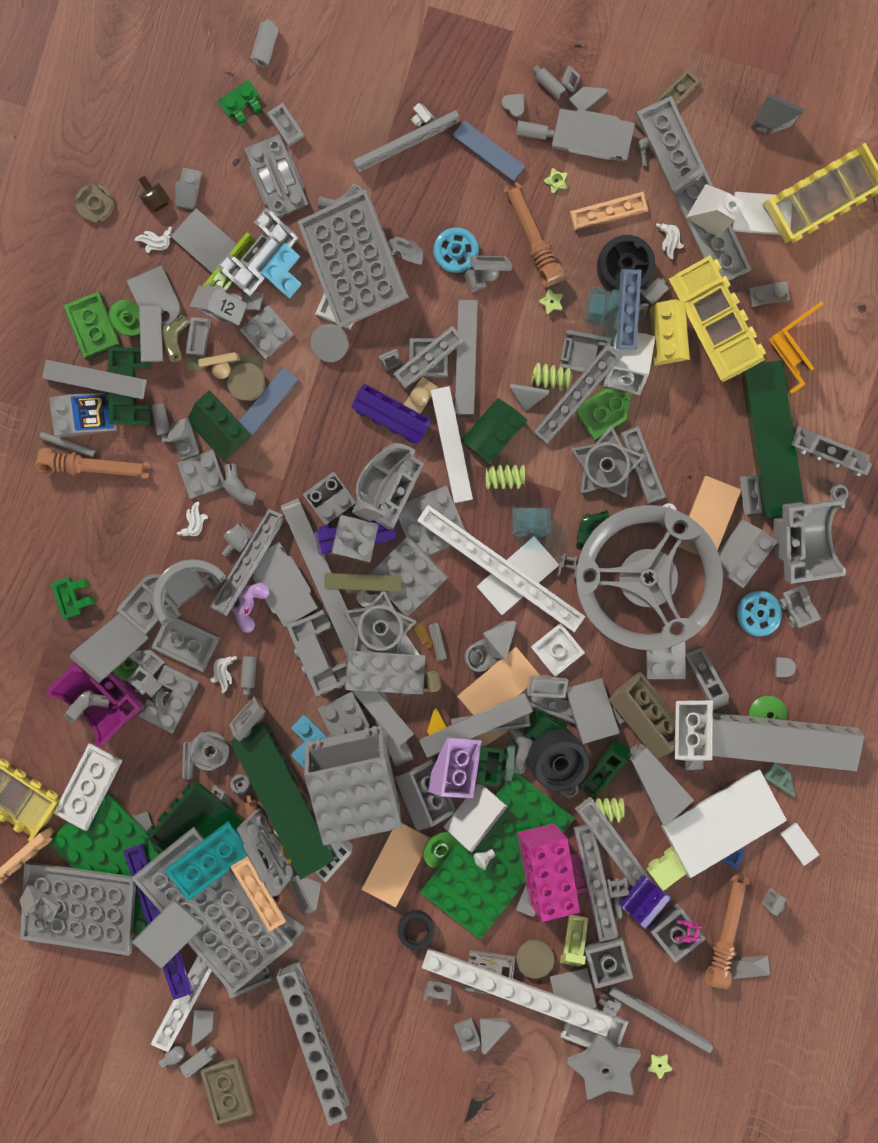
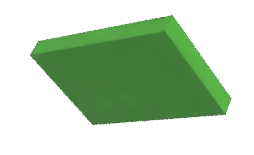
[63,291,121,359]

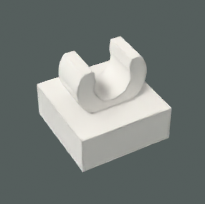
[411,103,436,127]

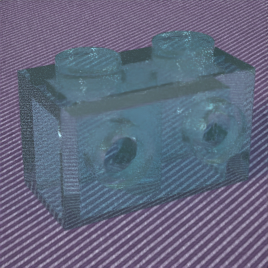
[511,508,551,537]

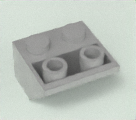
[303,472,357,525]

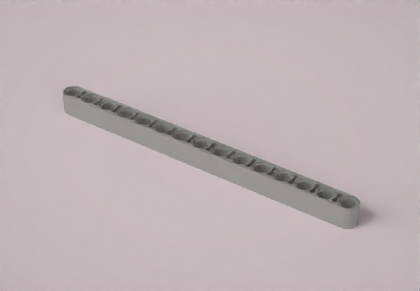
[281,498,414,767]

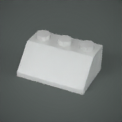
[675,700,713,761]

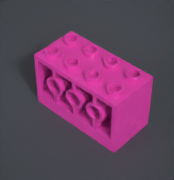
[517,823,580,922]

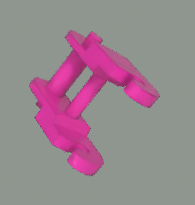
[675,920,702,943]

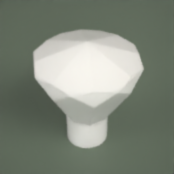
[474,849,496,870]

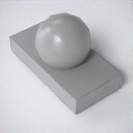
[470,255,512,282]
[527,675,568,698]

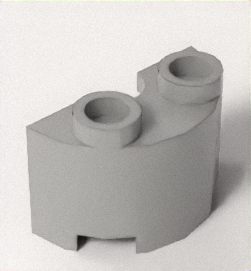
[388,237,423,265]
[779,584,821,628]

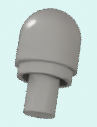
[159,1046,185,1068]

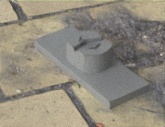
[139,306,163,362]

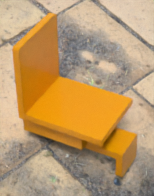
[769,301,824,394]

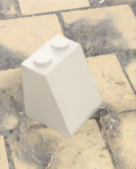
[603,332,655,395]

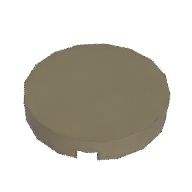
[75,184,114,223]
[227,363,265,401]
[516,939,554,979]

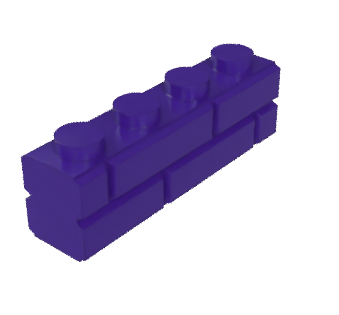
[351,384,432,444]
[314,519,396,555]

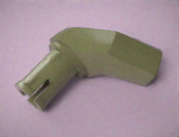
[162,315,190,362]

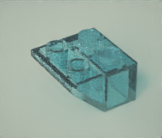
[583,287,619,323]

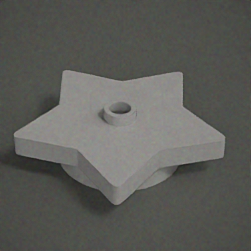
[572,426,645,497]
[344,591,416,654]
[567,1034,641,1100]

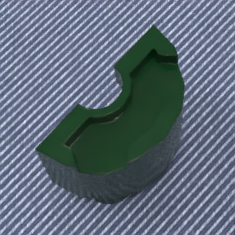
[524,707,567,739]
[476,746,507,786]

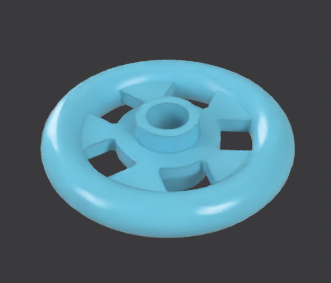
[433,227,479,273]
[737,591,782,636]

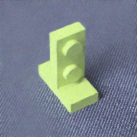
[560,915,588,967]

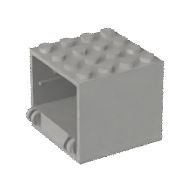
[304,726,402,845]

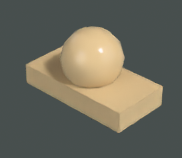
[198,352,240,379]
[403,377,438,414]

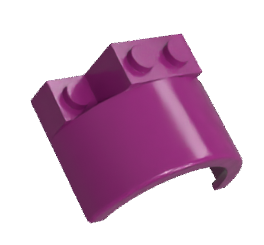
[46,662,144,748]

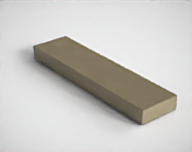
[633,69,701,135]

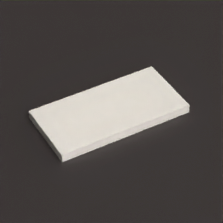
[661,769,787,878]

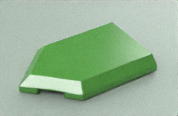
[575,388,632,441]

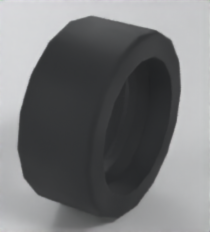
[398,910,434,950]

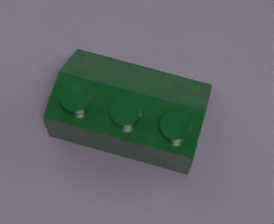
[188,390,253,461]
[461,398,528,466]

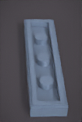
[453,120,525,182]
[616,269,642,350]
[239,367,299,438]

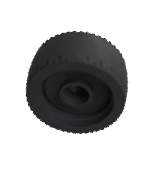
[597,235,655,295]
[528,729,590,792]

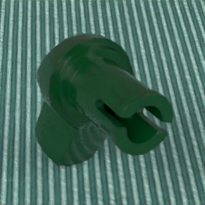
[576,510,610,550]

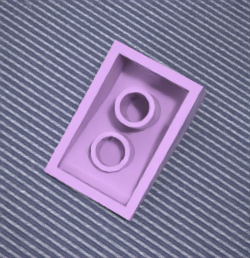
[428,737,481,798]

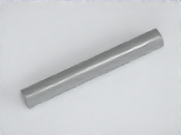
[39,432,96,458]

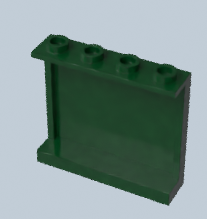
[144,780,246,850]

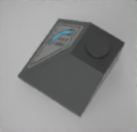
[751,93,805,135]

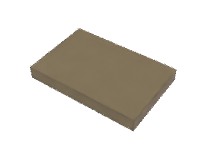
[200,1056,253,1125]

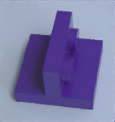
[619,875,672,929]

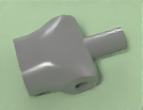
[222,523,253,558]

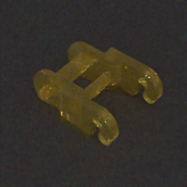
[415,625,432,648]

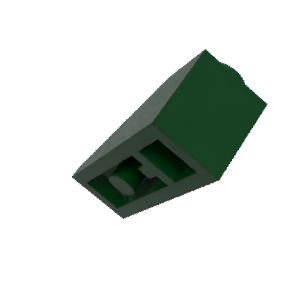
[579,739,631,799]

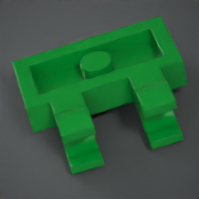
[217,79,263,126]
[51,577,95,620]

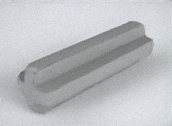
[670,165,705,196]
[429,623,447,661]
[182,741,194,780]

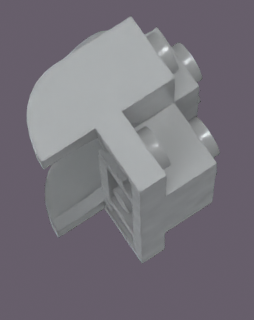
[352,443,424,530]

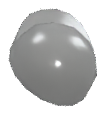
[464,638,500,672]

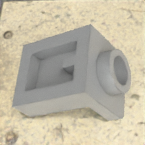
[454,1018,481,1052]

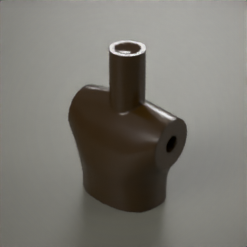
[139,176,169,213]

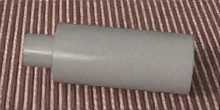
[532,65,566,100]
[516,120,555,140]
[151,403,170,443]
[241,656,257,695]
[180,1045,217,1078]

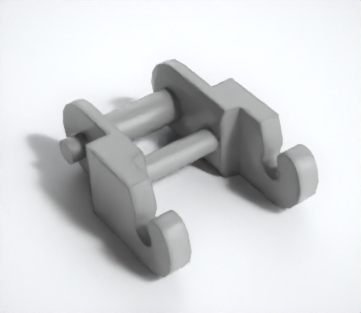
[557,553,579,580]

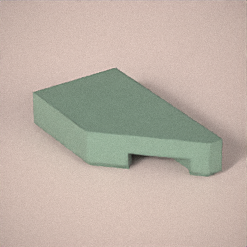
[504,741,515,782]
[763,762,795,797]

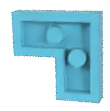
[260,243,301,299]
[291,714,329,769]

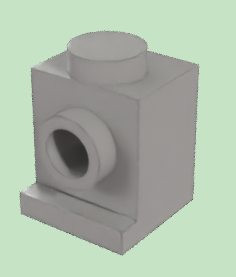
[640,277,669,308]
[126,666,162,698]

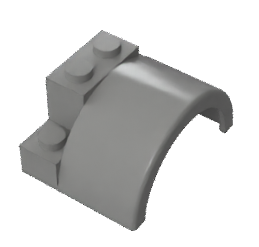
[773,500,846,584]
[152,559,227,626]

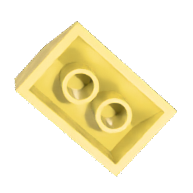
[649,299,690,366]

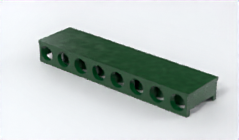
[741,360,804,518]
[230,722,339,880]

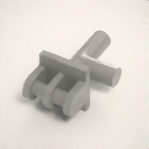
[606,877,629,919]

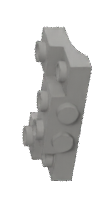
[216,208,298,296]
[791,426,872,477]
[287,610,347,696]

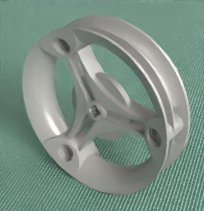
[576,505,723,650]

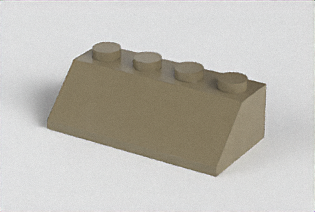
[609,671,676,759]

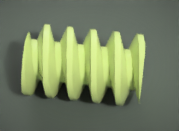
[531,363,572,392]
[486,465,525,489]
[584,798,625,823]

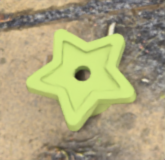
[544,168,567,193]
[539,289,563,314]
[647,1054,672,1079]

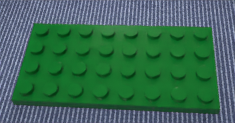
[420,772,575,940]
[49,791,164,936]

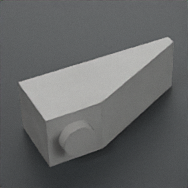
[685,647,729,710]

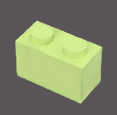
[646,847,686,891]

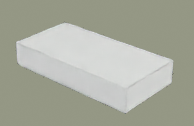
[780,823,819,866]

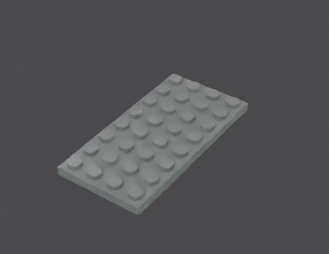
[132,827,293,994]

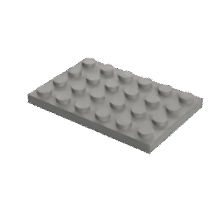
[297,189,409,328]
[20,862,136,956]

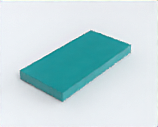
[164,821,248,901]

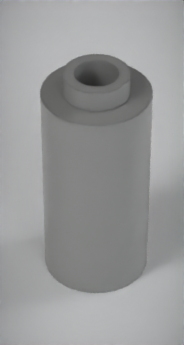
[250,20,279,67]

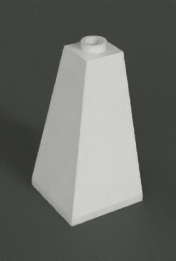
[686,184,745,237]

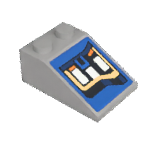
[49,393,117,438]

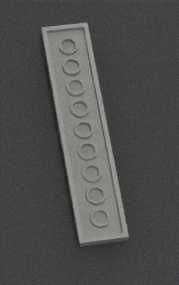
[636,96,752,281]

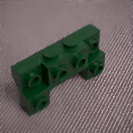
[106,347,152,426]

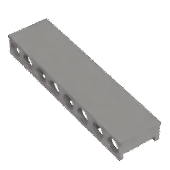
[712,713,864,771]
[276,961,350,1126]

